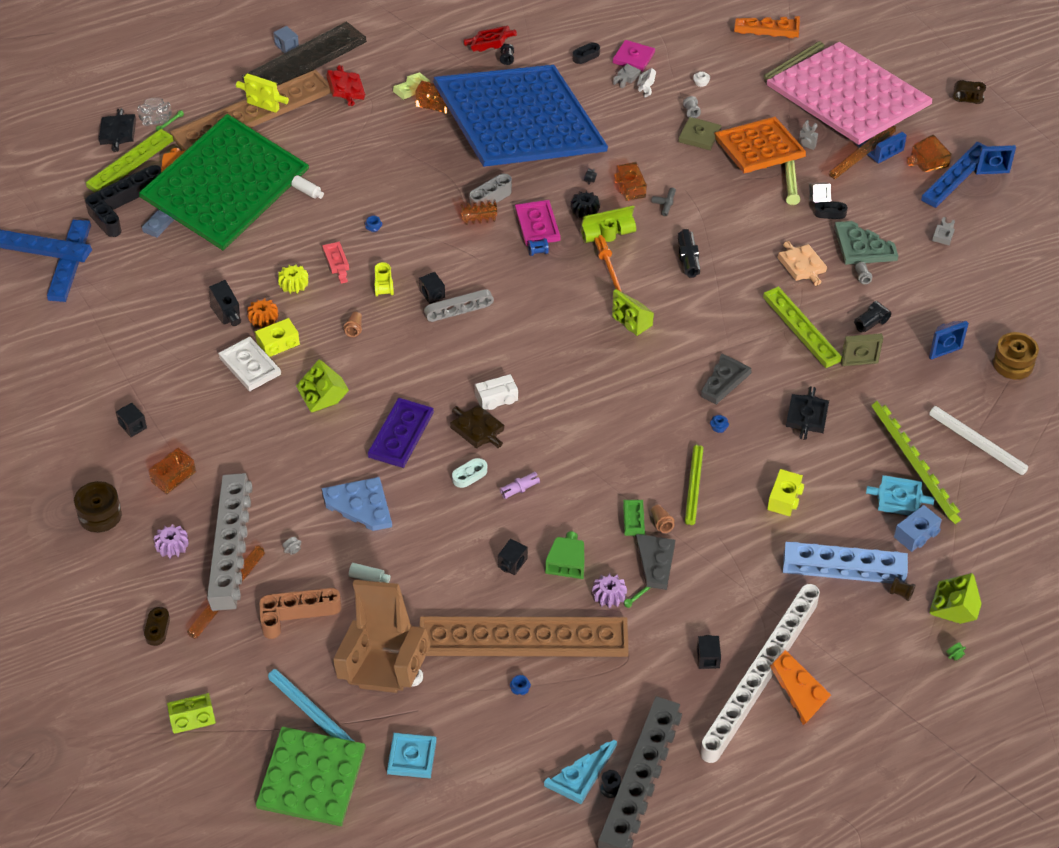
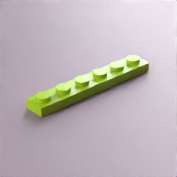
[86,129,174,193]
[763,286,842,368]

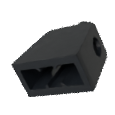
[209,280,241,326]

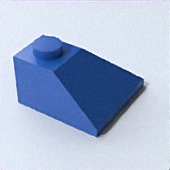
[975,145,1016,175]
[929,321,969,360]

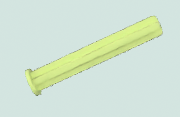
[785,160,800,205]

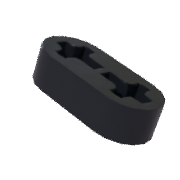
[573,43,600,64]
[814,201,848,219]

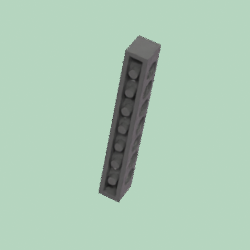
[598,696,682,848]

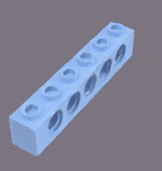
[783,542,908,583]

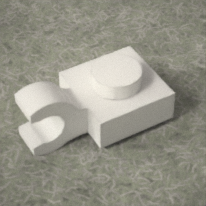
[637,68,656,97]

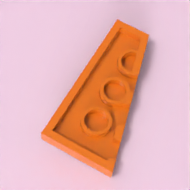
[734,16,800,38]

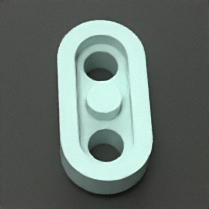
[452,458,487,488]

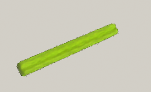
[685,445,703,525]

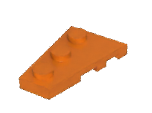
[770,650,831,725]

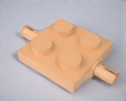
[778,241,827,286]

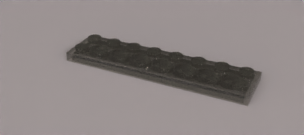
[242,21,367,86]

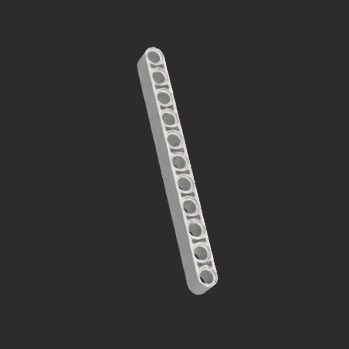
[701,584,820,763]

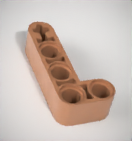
[259,588,342,639]

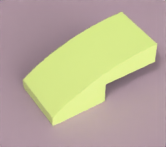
[393,72,430,100]

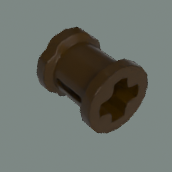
[890,577,916,601]

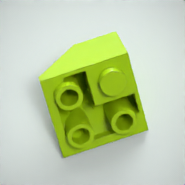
[612,289,654,336]
[296,360,349,412]
[929,573,981,624]

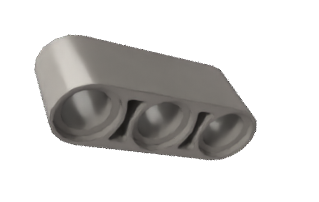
[469,174,512,213]

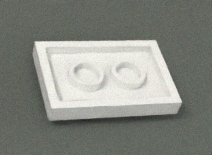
[218,337,281,392]

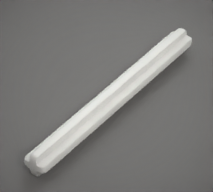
[930,406,1028,475]

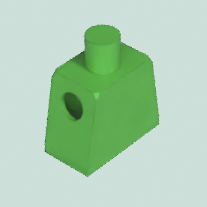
[546,531,584,579]

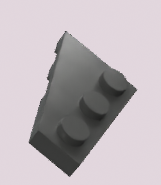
[636,534,676,590]

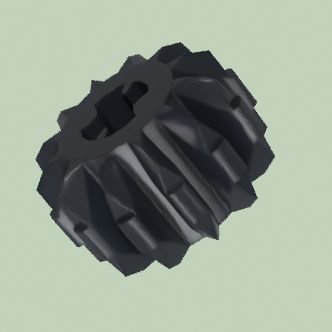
[570,191,600,218]

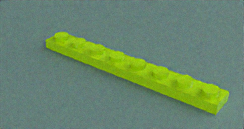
[871,401,962,524]

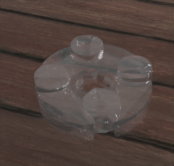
[137,98,172,126]

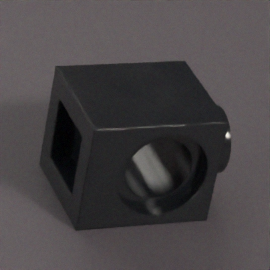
[419,272,445,304]
[116,403,147,437]
[498,538,528,575]
[697,635,721,669]

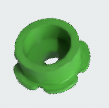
[946,642,966,661]

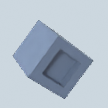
[273,26,299,54]

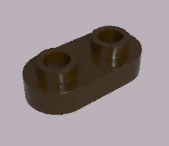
[144,607,170,646]

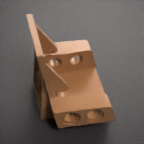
[333,580,431,693]

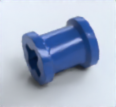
[528,238,549,256]

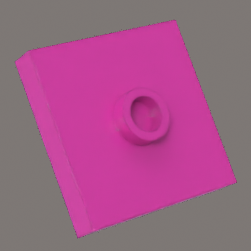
[613,40,655,72]

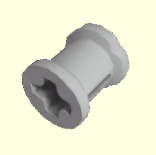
[683,96,701,118]

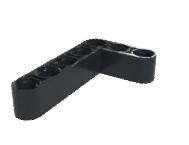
[85,165,161,237]

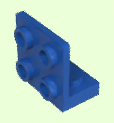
[857,131,907,164]

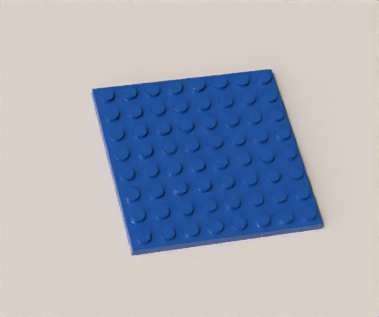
[433,65,608,167]

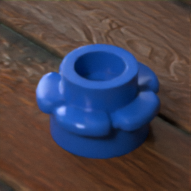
[365,216,382,232]
[710,415,729,433]
[510,675,531,695]

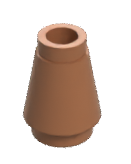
[344,312,362,337]
[651,505,675,533]

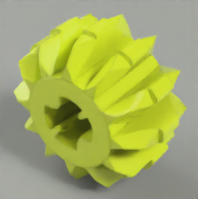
[278,264,309,294]

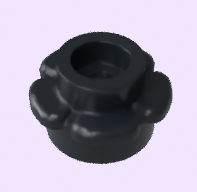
[584,168,597,185]

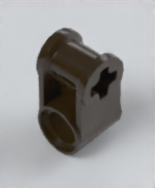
[953,80,986,104]

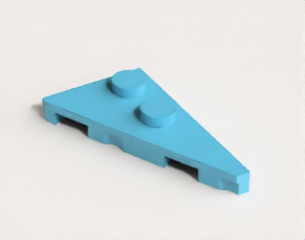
[544,740,617,804]

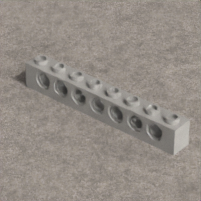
[207,473,252,611]

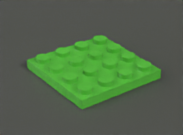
[256,727,366,827]

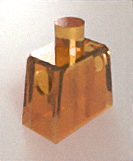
[907,134,952,172]

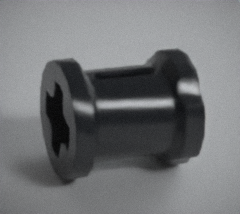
[500,44,514,65]
[601,770,621,798]

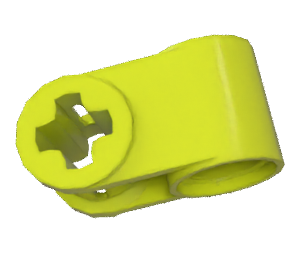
[374,262,394,297]

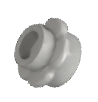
[282,537,302,555]

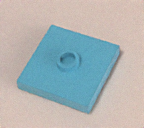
[387,733,437,778]

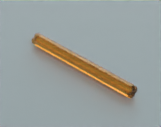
[829,125,897,179]
[187,546,265,639]

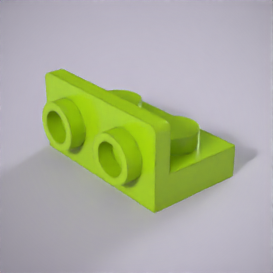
[167,693,216,734]

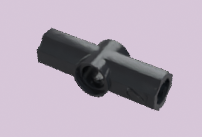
[677,229,700,278]

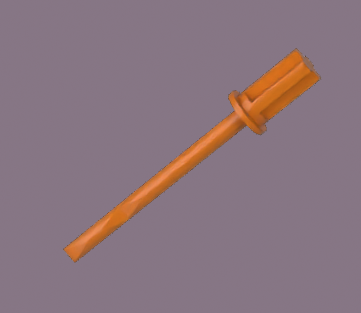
[594,235,622,292]

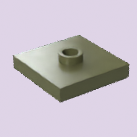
[679,117,721,151]
[841,333,883,366]

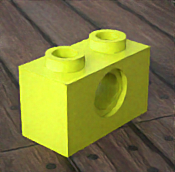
[255,318,300,357]
[767,469,805,516]

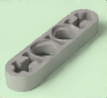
[424,290,494,322]

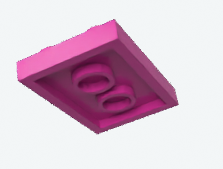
[515,200,560,246]

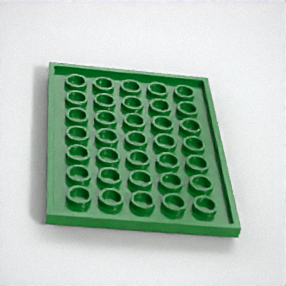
[139,114,309,251]

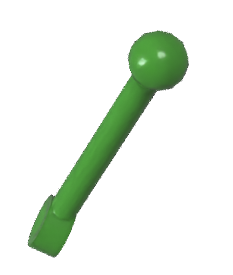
[156,111,184,131]
[624,586,651,608]

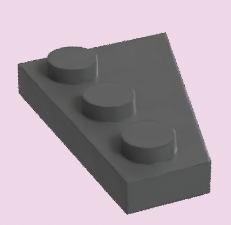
[701,354,752,405]

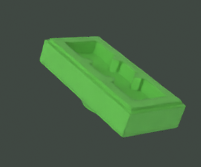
[623,500,645,536]

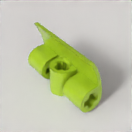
[581,206,636,243]

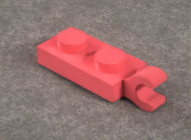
[322,241,349,284]

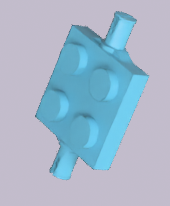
[866,475,934,516]

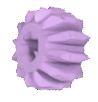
[154,524,189,559]
[592,573,627,609]

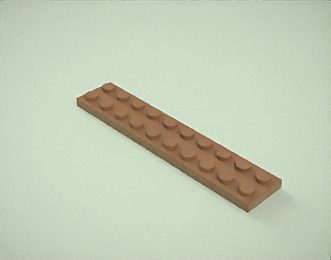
[170,69,331,151]
[420,617,628,657]

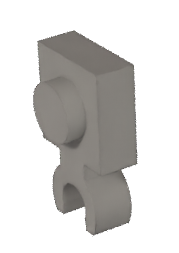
[613,64,641,88]
[798,120,818,150]
[932,217,955,246]

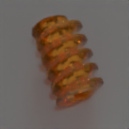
[460,200,497,225]

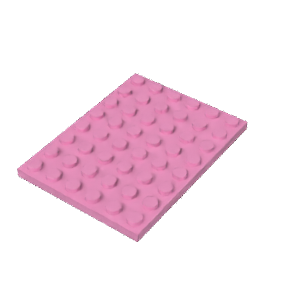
[767,42,932,145]

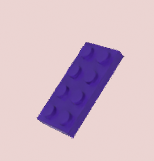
[368,398,434,468]

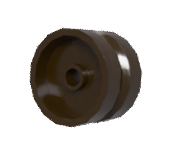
[74,481,122,533]

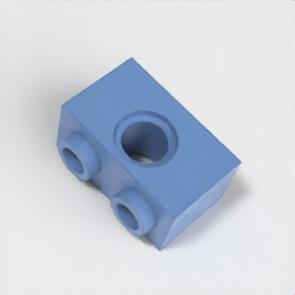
[894,505,942,552]

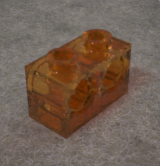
[149,448,196,494]

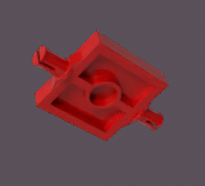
[464,25,517,52]
[326,65,366,106]

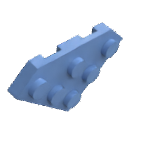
[322,477,392,531]

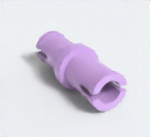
[500,472,540,499]

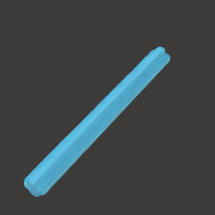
[268,669,354,741]

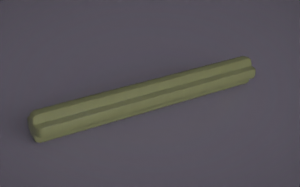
[763,41,824,82]

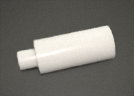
[292,175,324,199]

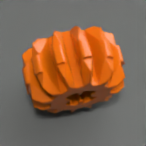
[247,298,279,328]

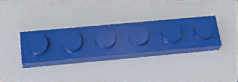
[921,142,987,208]
[47,220,91,302]
[0,230,92,262]

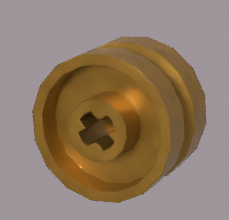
[993,332,1039,380]

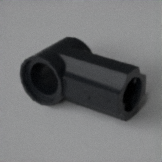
[854,301,892,332]

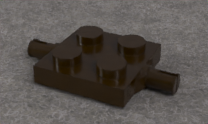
[450,405,505,449]

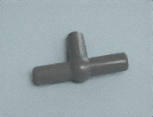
[651,187,676,216]

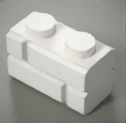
[475,374,518,410]

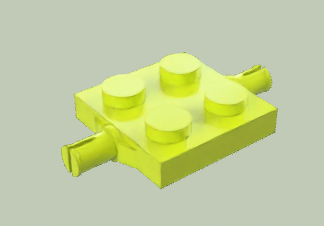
[236,73,289,113]

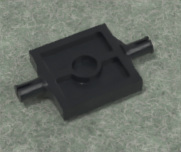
[99,108,136,152]
[786,386,830,440]

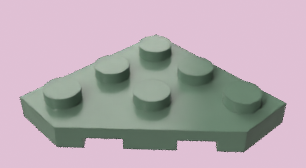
[834,221,898,265]

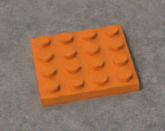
[714,117,806,173]

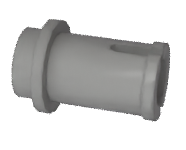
[855,262,872,285]

